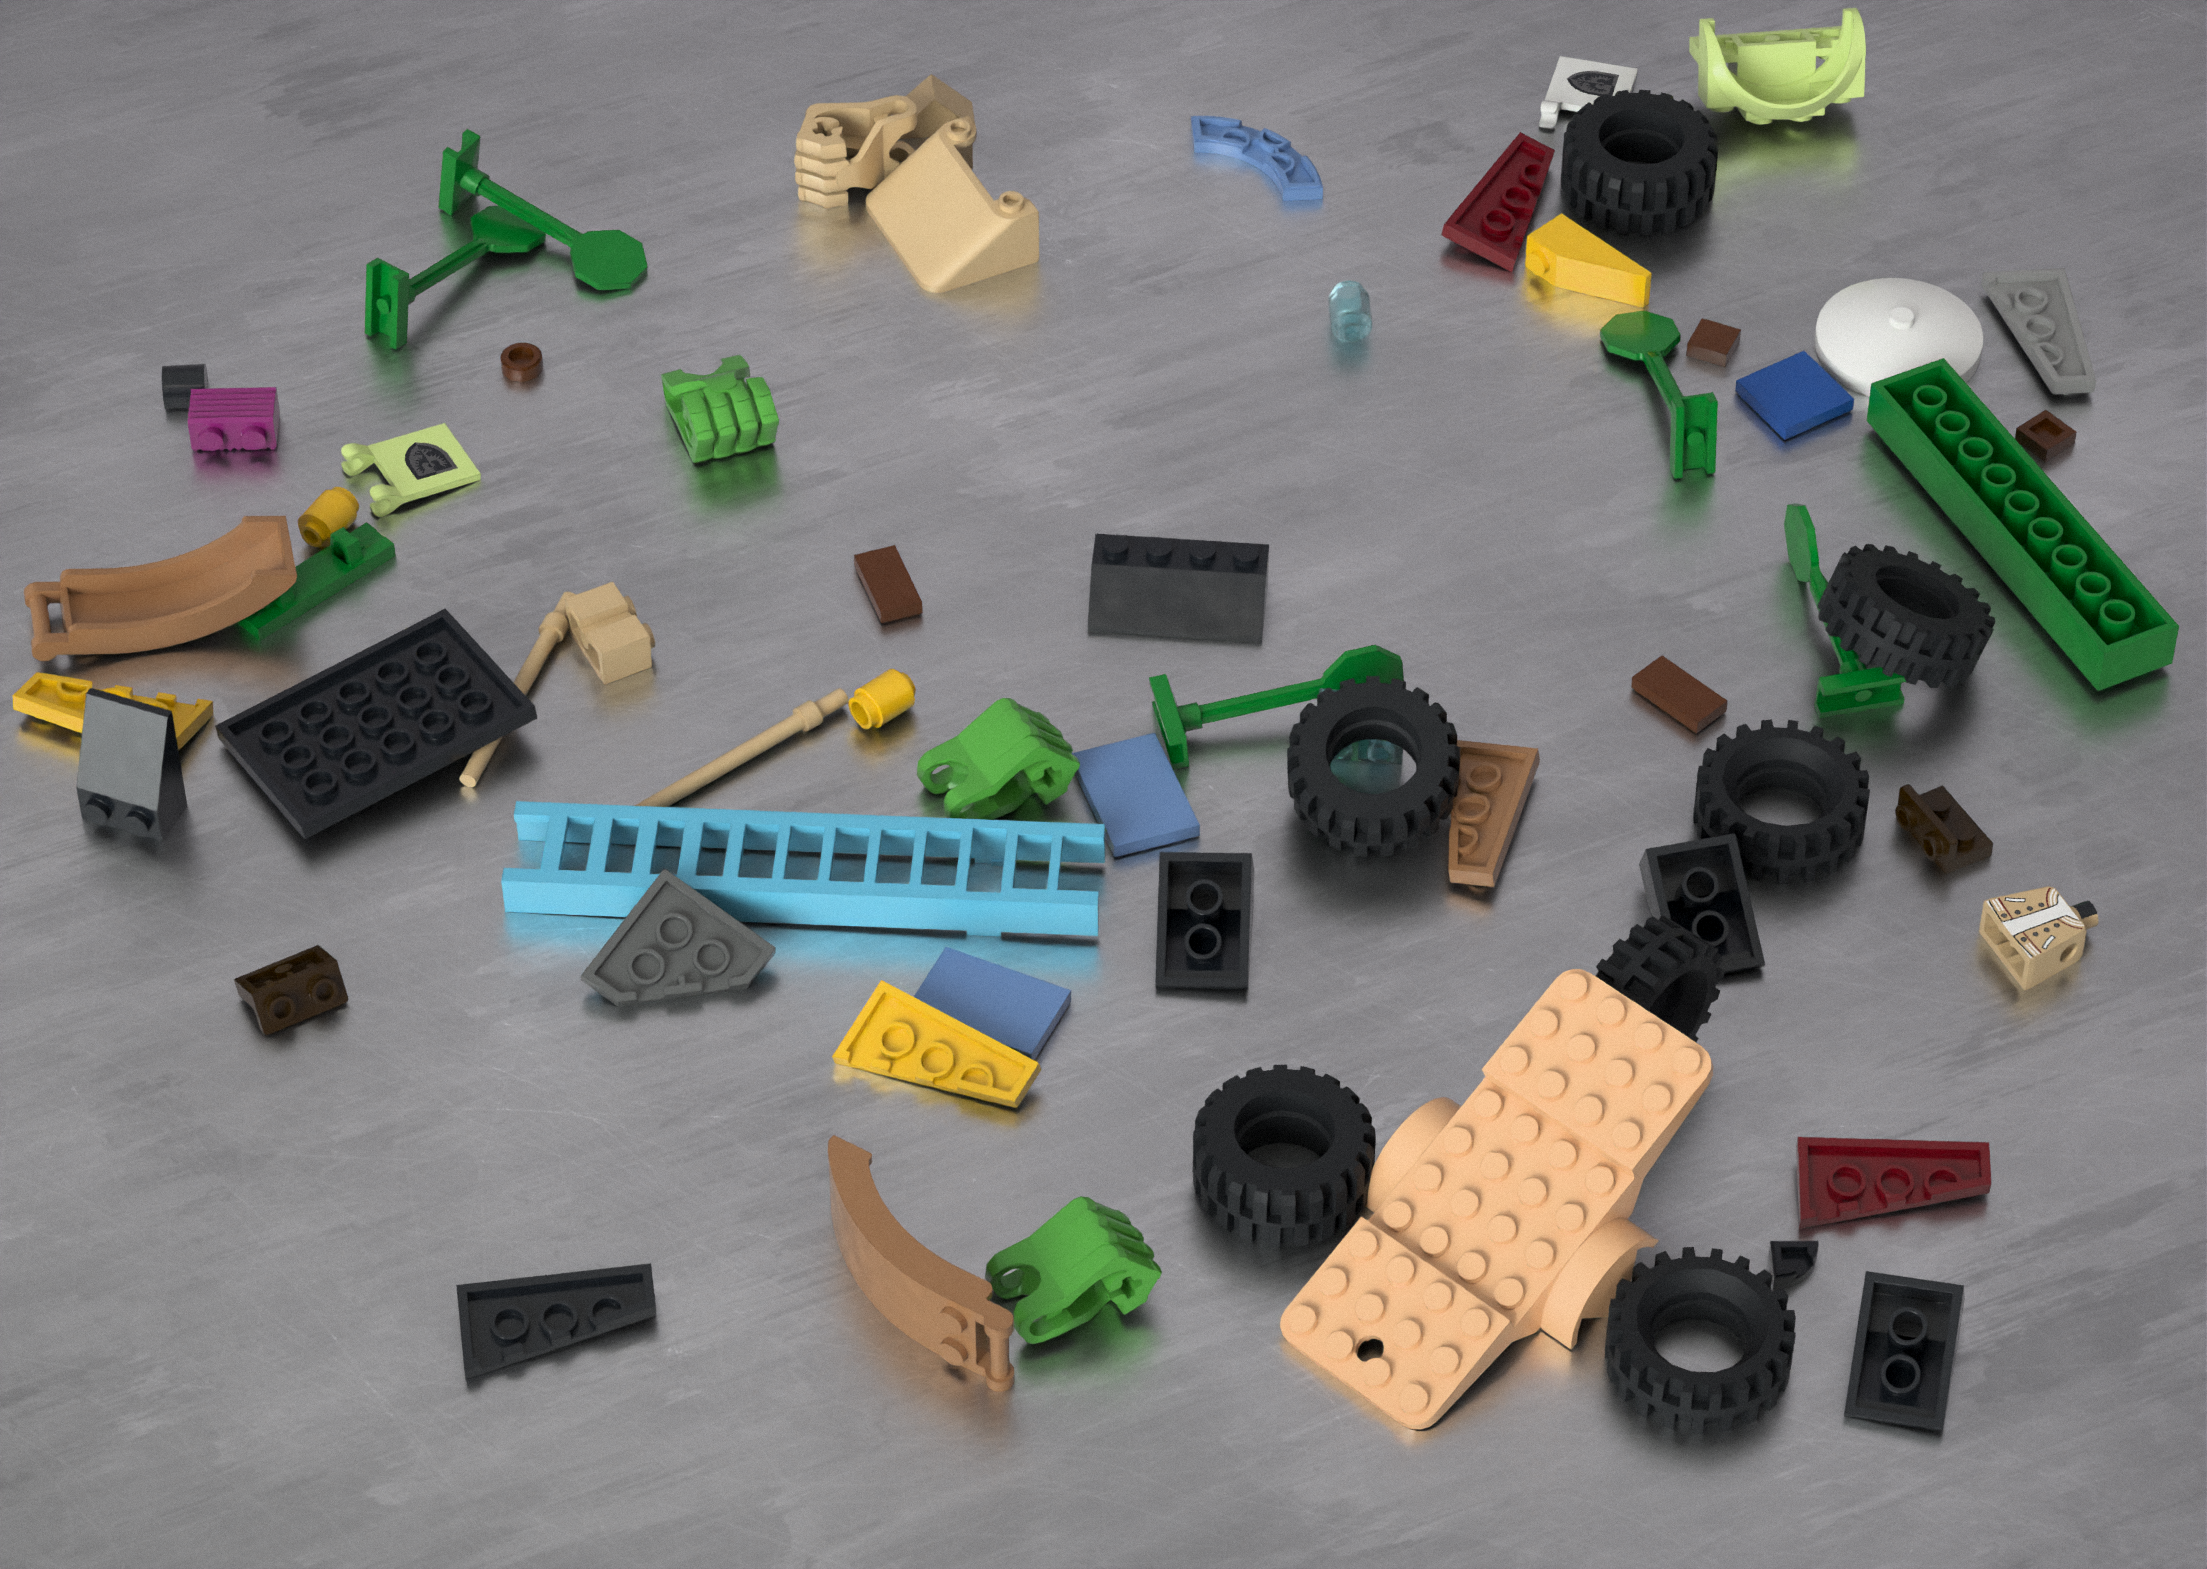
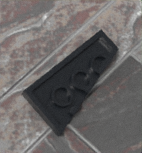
[456,1263,657,1380]

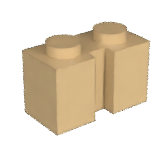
[565,582,655,685]

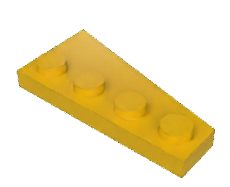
[12,672,214,751]
[832,980,1042,1108]

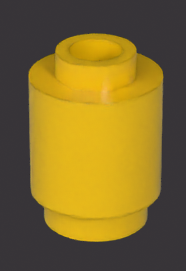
[298,487,359,549]
[848,669,916,729]

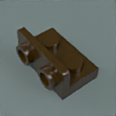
[1895,784,1993,874]
[234,945,348,1035]

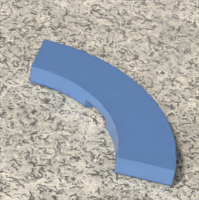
[1191,116,1323,201]

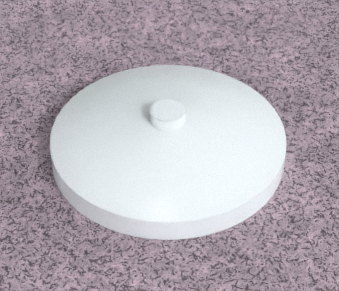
[1814,278,1983,397]

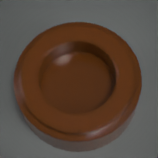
[500,343,543,382]

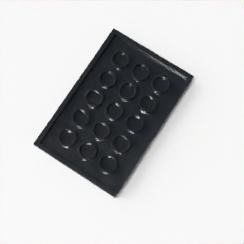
[215,608,537,839]

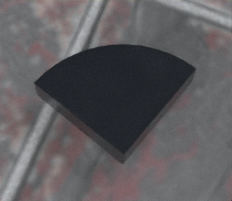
[1769,1241,1819,1290]

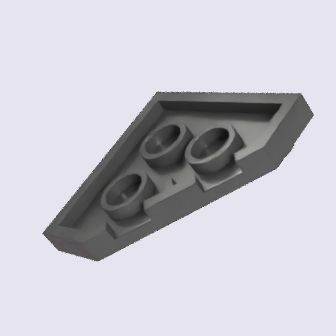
[581,868,776,1007]

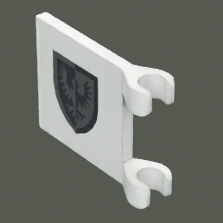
[1539,56,1638,129]

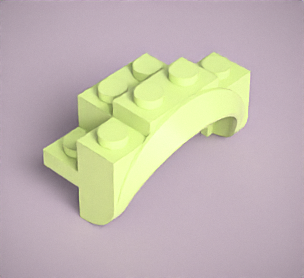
[1689,8,1866,125]

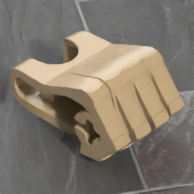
[794,95,918,208]

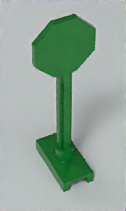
[438,129,648,290]
[365,206,546,350]
[1600,310,1718,479]
[1784,503,1906,719]
[1149,645,1404,770]

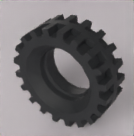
[1817,544,1995,688]
[1693,719,1870,885]
[1596,916,1724,1042]
[1605,1247,1796,1434]

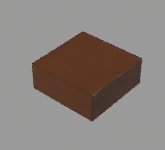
[1686,318,1741,367]
[2015,410,2077,463]

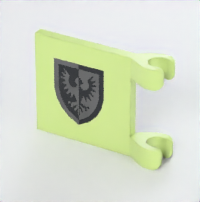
[341,423,481,517]

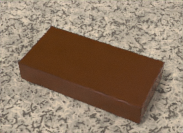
[854,545,923,623]
[1631,655,1728,733]

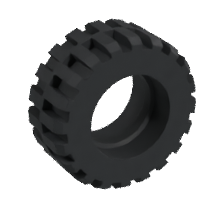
[1561,90,1719,237]
[1287,676,1460,857]
[1192,1065,1376,1247]

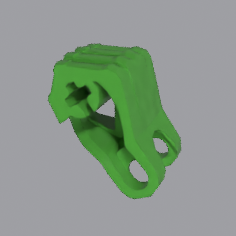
[661,355,779,463]
[917,698,1080,820]
[985,1196,1162,1344]

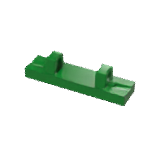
[237,522,396,641]

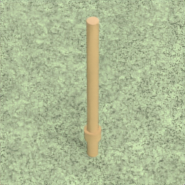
[459,591,576,787]
[635,688,849,807]

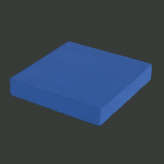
[1735,351,1854,440]

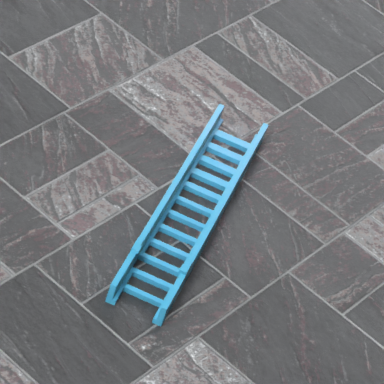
[501,801,1106,937]

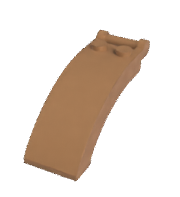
[24,516,297,661]
[828,1135,1015,1392]

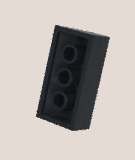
[1088,534,1269,643]

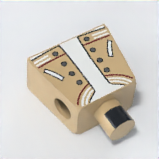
[1979,886,2098,991]

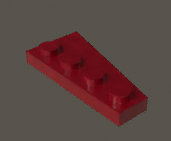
[1441,132,1555,272]
[1796,1137,1991,1229]

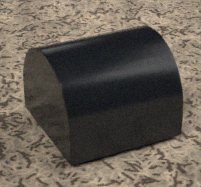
[162,364,208,409]

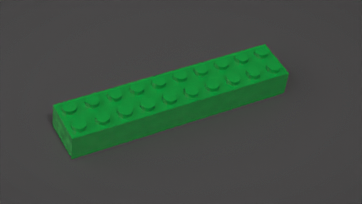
[1866,358,2179,691]

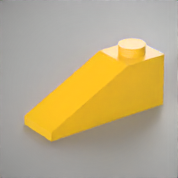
[1525,213,1652,308]

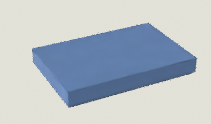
[1072,733,1200,857]
[914,947,1071,1060]

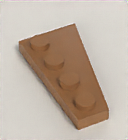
[1448,740,1540,887]

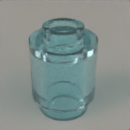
[1328,281,1372,342]

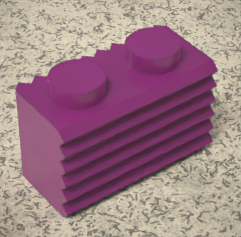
[188,387,280,452]

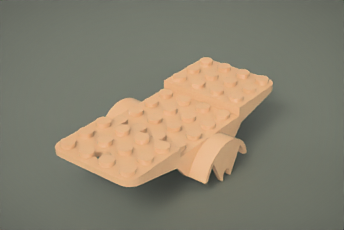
[1280,969,1714,1430]

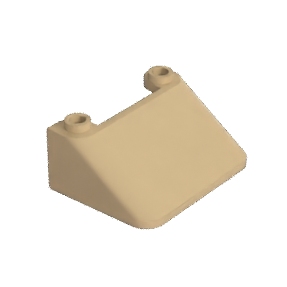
[866,116,1039,293]

